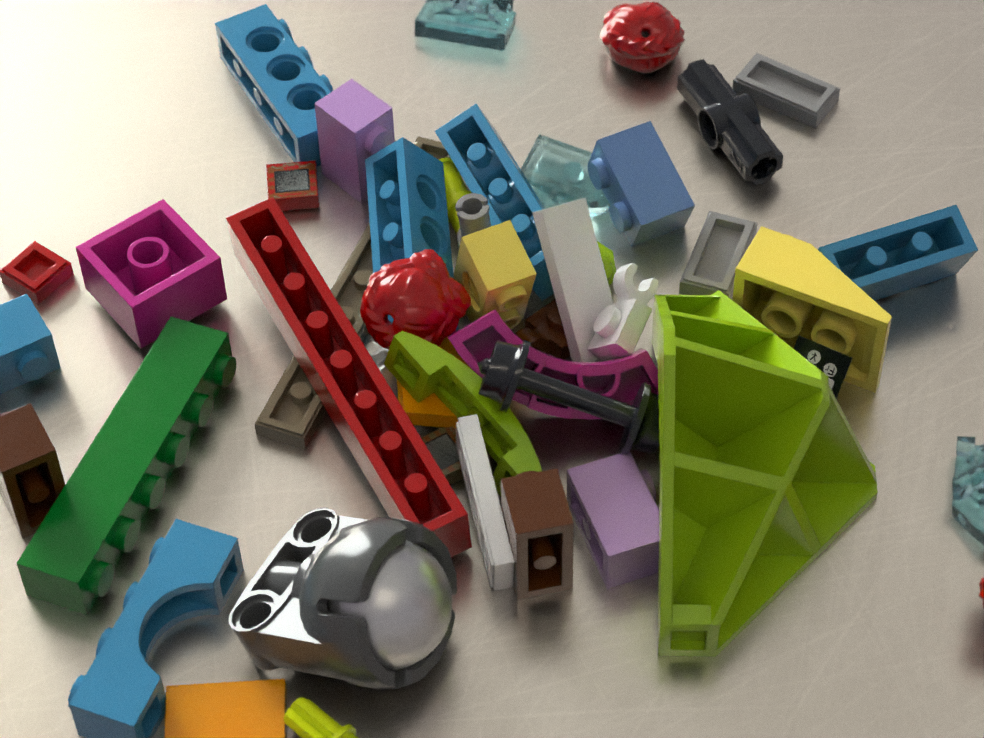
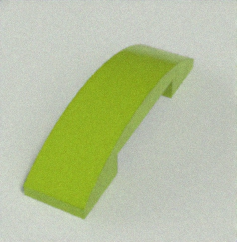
[384,331,542,496]

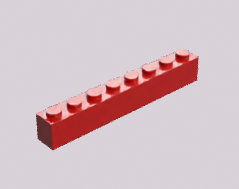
[226,197,472,557]

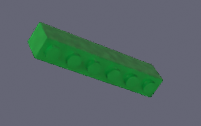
[16,316,237,615]

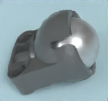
[229,508,457,690]

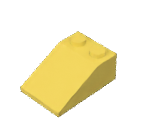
[732,226,892,393]

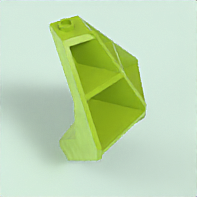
[652,290,878,657]

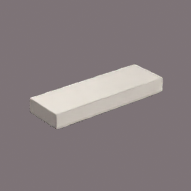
[532,198,614,362]
[456,414,515,591]

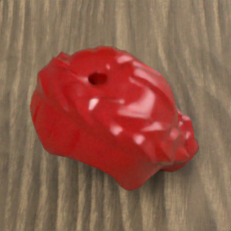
[599,2,685,74]
[360,249,471,350]

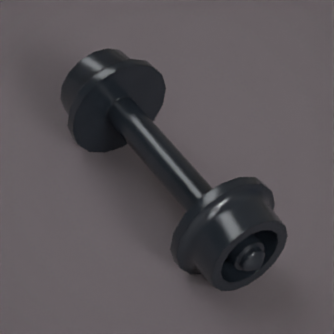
[477,340,659,455]

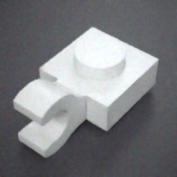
[587,263,658,361]

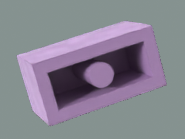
[314,79,395,204]
[567,451,659,589]

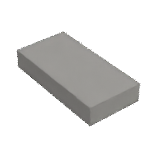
[732,53,840,129]
[679,211,758,299]

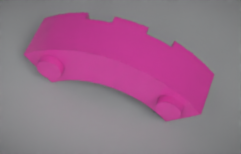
[448,309,658,420]

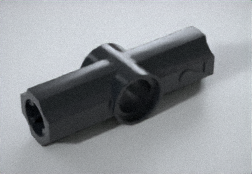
[677,59,783,185]

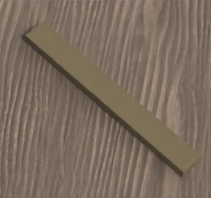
[255,136,450,450]

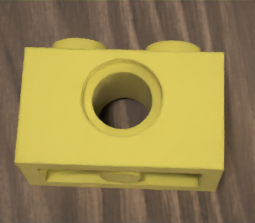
[454,220,537,329]

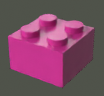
[76,199,227,349]

